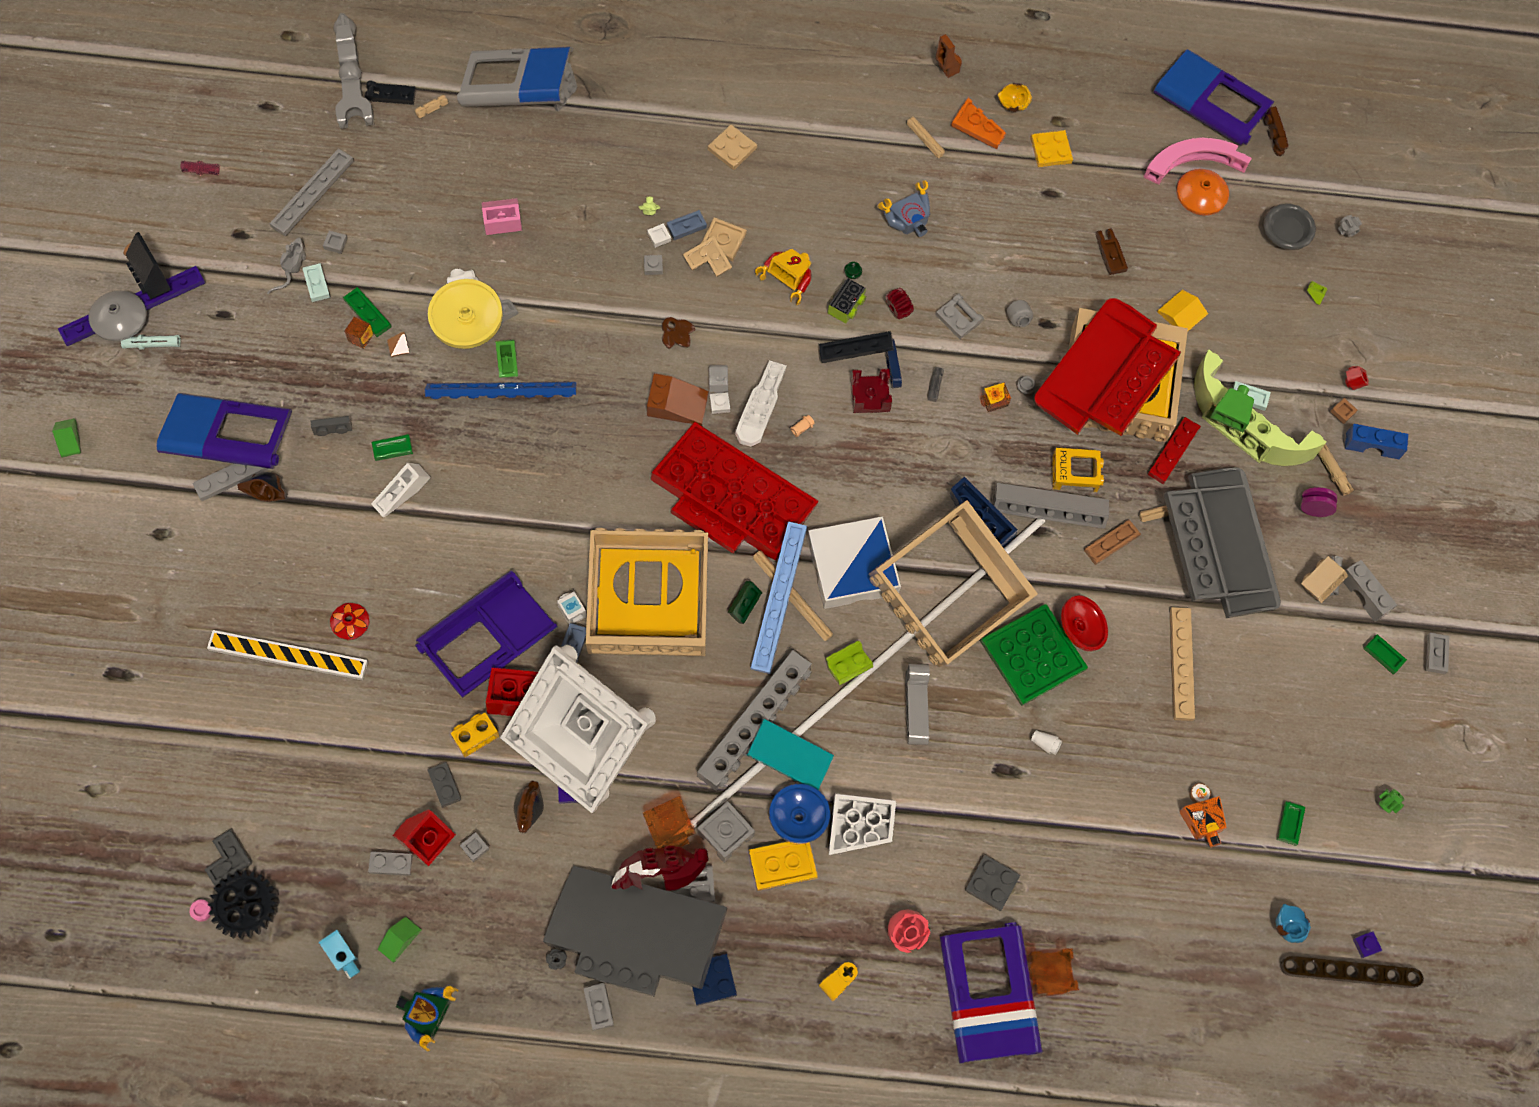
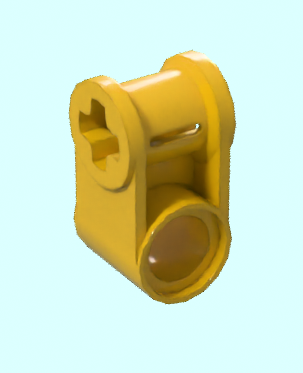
[818,962,858,1001]

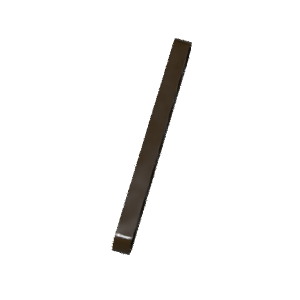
[1280,956,1424,988]

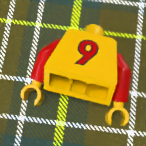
[755,249,812,305]

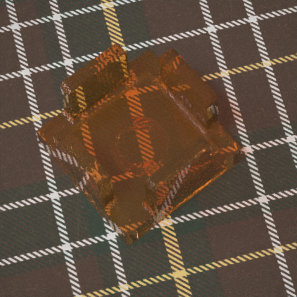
[643,796,696,848]

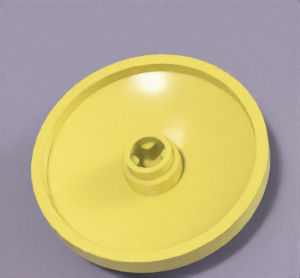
[428,279,503,349]

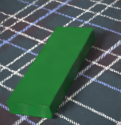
[343,287,392,337]

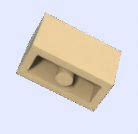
[1301,556,1348,603]

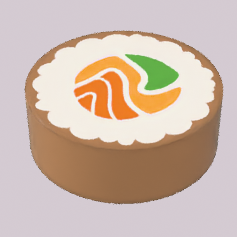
[1189,783,1211,803]

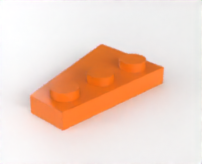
[951,97,1006,149]

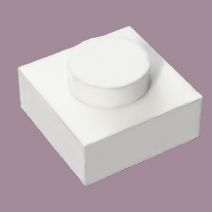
[647,223,671,248]
[710,392,730,414]

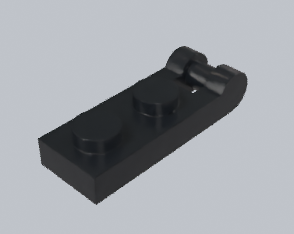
[364,81,416,105]

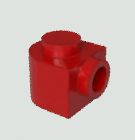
[1345,366,1369,390]

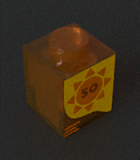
[345,317,373,349]
[980,382,1011,412]

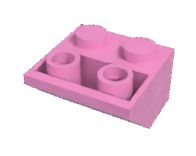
[482,198,522,235]

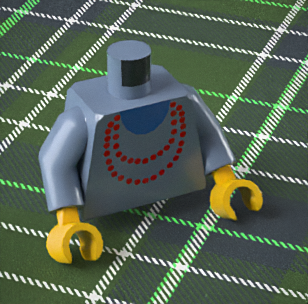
[878,180,930,237]

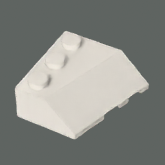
[829,794,896,855]

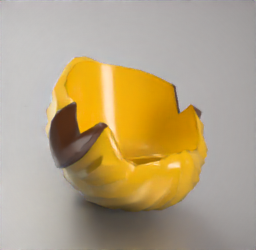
[998,83,1032,112]

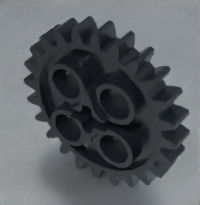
[208,870,279,940]

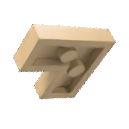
[683,236,732,277]

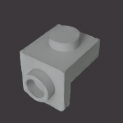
[709,365,728,393]

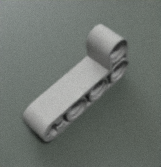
[905,664,929,745]

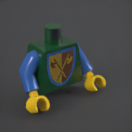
[396,986,458,1051]

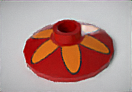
[330,603,370,640]

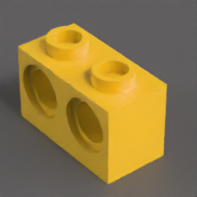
[451,712,499,758]

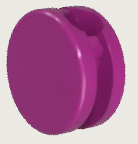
[1301,487,1338,517]

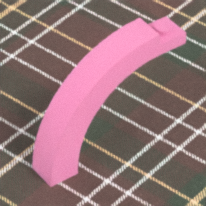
[1143,138,1252,185]

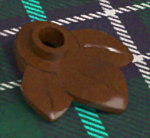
[662,317,695,349]

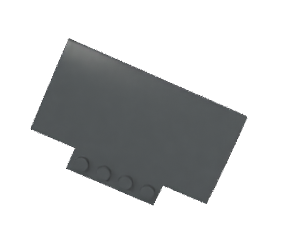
[543,866,728,997]

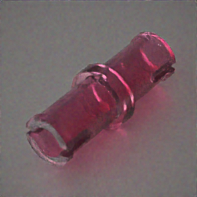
[180,160,220,175]

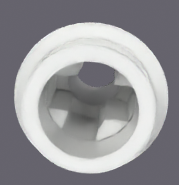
[1031,730,1062,755]

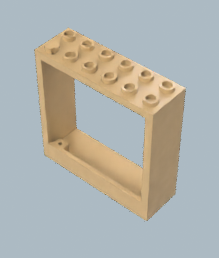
[869,500,1038,667]

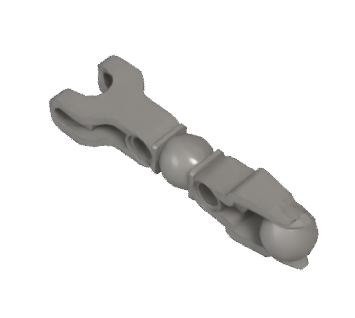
[334,13,374,129]

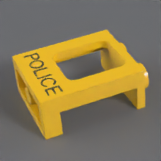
[1052,448,1104,492]

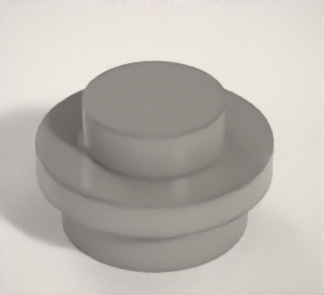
[1017,376,1036,394]

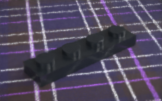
[819,331,894,363]

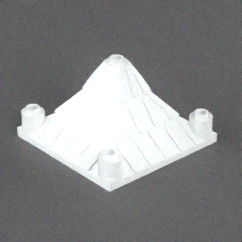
[500,645,656,813]

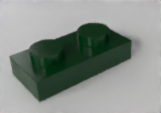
[727,581,763,624]

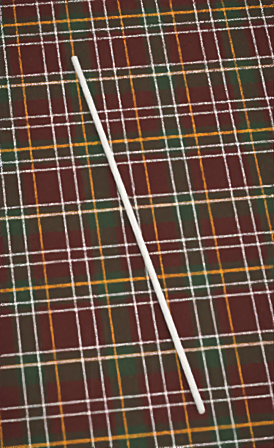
[660,519,1045,848]

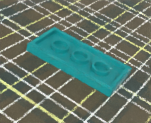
[746,719,834,790]

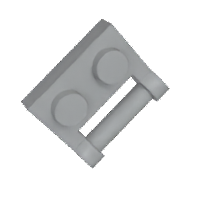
[935,293,984,340]
[673,865,715,903]

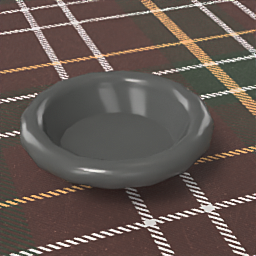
[1264,203,1316,250]

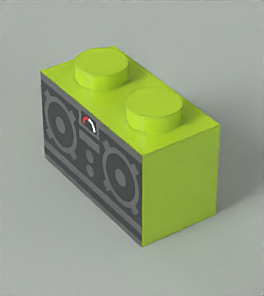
[828,278,866,324]

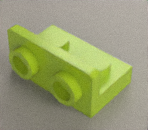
[826,641,873,685]

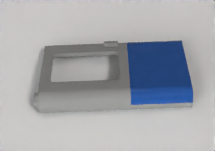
[457,47,573,107]

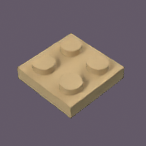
[708,125,757,170]

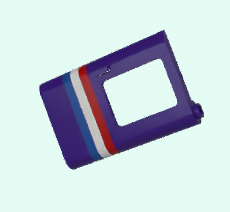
[940,922,1043,1064]

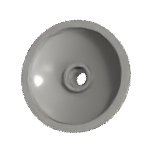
[89,291,147,341]

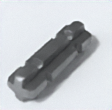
[928,367,944,402]

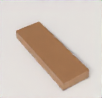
[1084,520,1141,565]

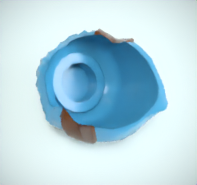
[1275,904,1311,943]

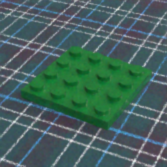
[980,604,1088,706]

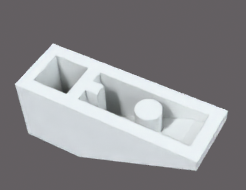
[371,463,431,517]

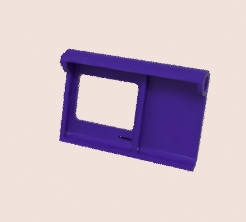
[415,570,558,698]

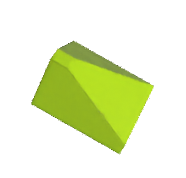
[1307,281,1327,305]

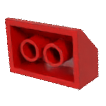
[486,668,538,716]

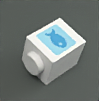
[557,592,587,624]

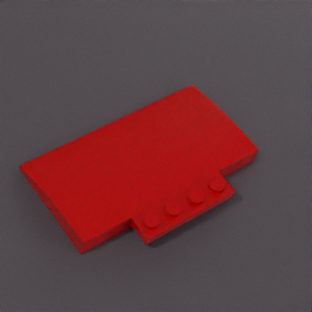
[651,422,819,561]

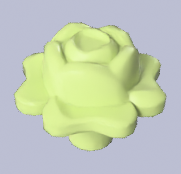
[639,196,660,215]

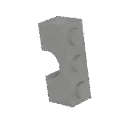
[1343,560,1397,622]

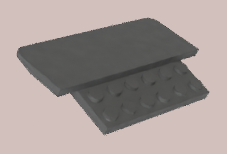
[1164,467,1281,618]

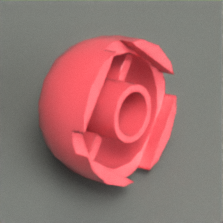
[888,909,930,953]

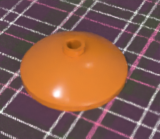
[1176,169,1229,215]

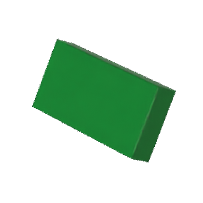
[371,434,413,461]
[1364,634,1407,675]
[1277,801,1306,846]

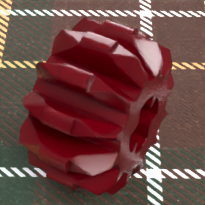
[886,287,914,320]

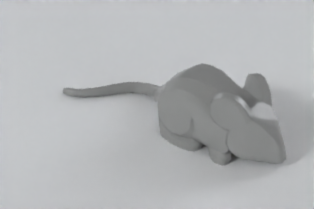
[267,237,306,294]

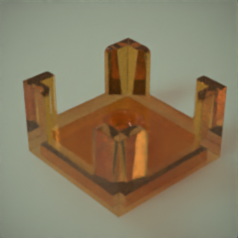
[1027,948,1079,998]

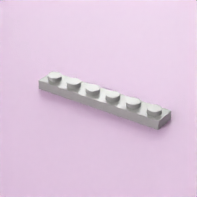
[269,148,353,236]

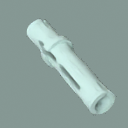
[121,335,181,350]

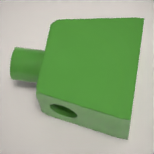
[1210,385,1254,433]

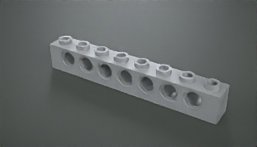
[697,650,812,791]

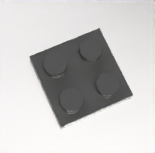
[965,855,1020,912]

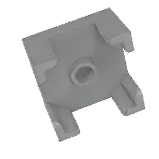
[697,801,755,863]

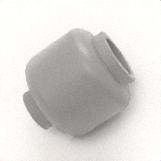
[1007,300,1033,327]

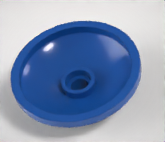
[769,784,830,844]

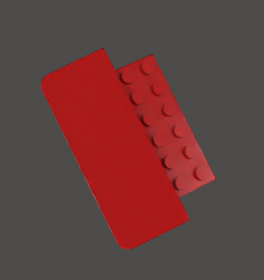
[1034,298,1181,436]

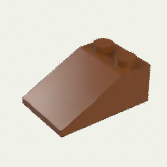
[647,373,709,426]

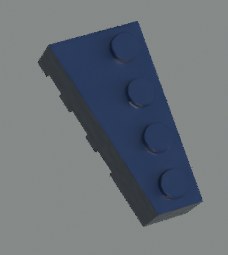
[950,476,1018,547]

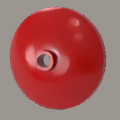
[1061,595,1108,652]

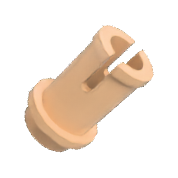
[790,415,815,437]

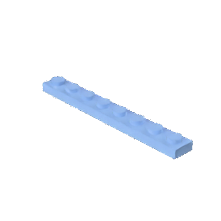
[751,522,807,674]

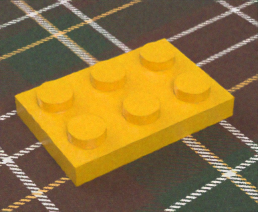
[749,842,817,891]

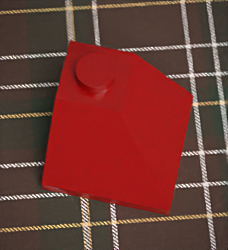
[392,809,456,866]

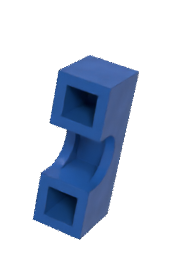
[1345,423,1408,459]

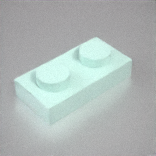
[302,263,330,302]
[1233,381,1271,411]

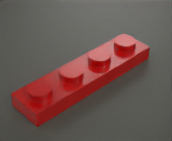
[1148,417,1201,485]

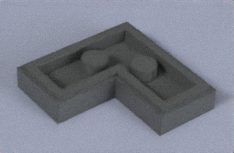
[204,830,252,887]

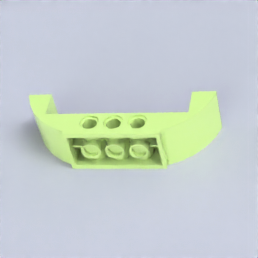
[1194,350,1327,466]

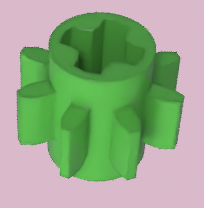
[1379,789,1404,813]

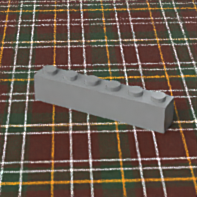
[993,483,1109,529]

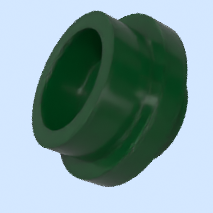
[844,262,862,279]

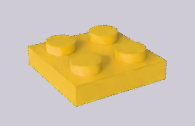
[1031,130,1073,167]

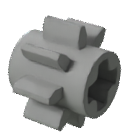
[1338,215,1362,237]

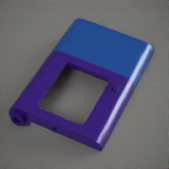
[1154,49,1274,146]
[157,393,292,469]

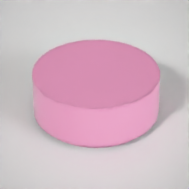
[190,900,212,922]

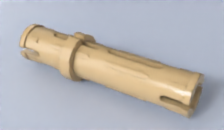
[1318,444,1354,496]

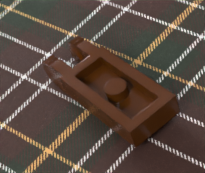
[1264,106,1289,157]
[1096,228,1128,275]

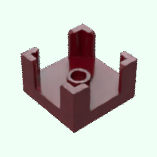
[851,369,892,413]

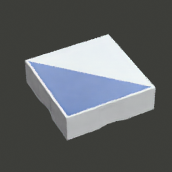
[807,517,901,609]

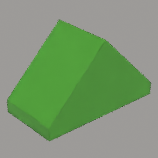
[495,340,518,378]
[52,418,81,457]
[377,917,422,963]

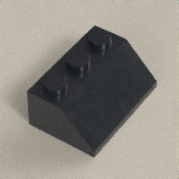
[125,232,171,299]

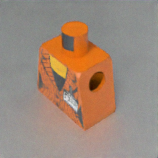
[1179,796,1226,847]

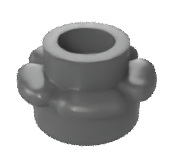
[546,949,567,970]

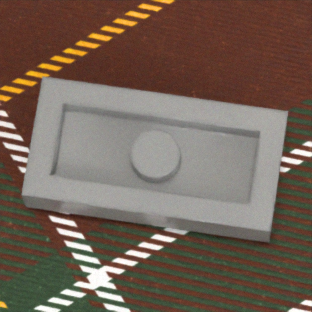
[1426,633,1449,674]
[368,852,413,876]
[584,983,614,1031]

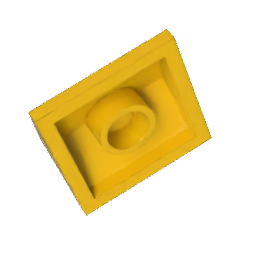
[1157,290,1208,331]

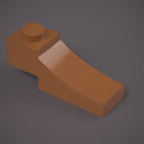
[936,34,962,78]

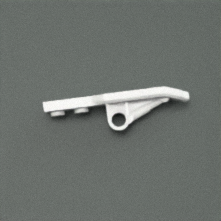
[735,360,787,447]

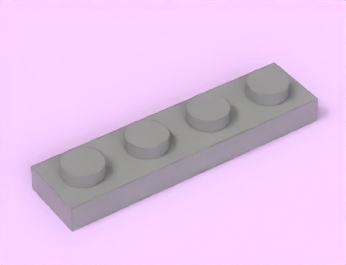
[192,464,270,501]

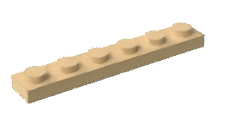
[1170,607,1195,721]

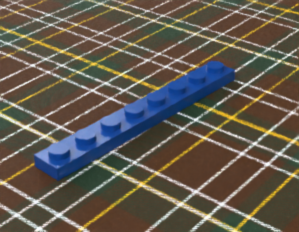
[425,382,577,399]

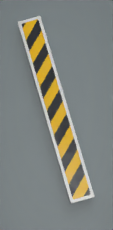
[207,630,368,680]

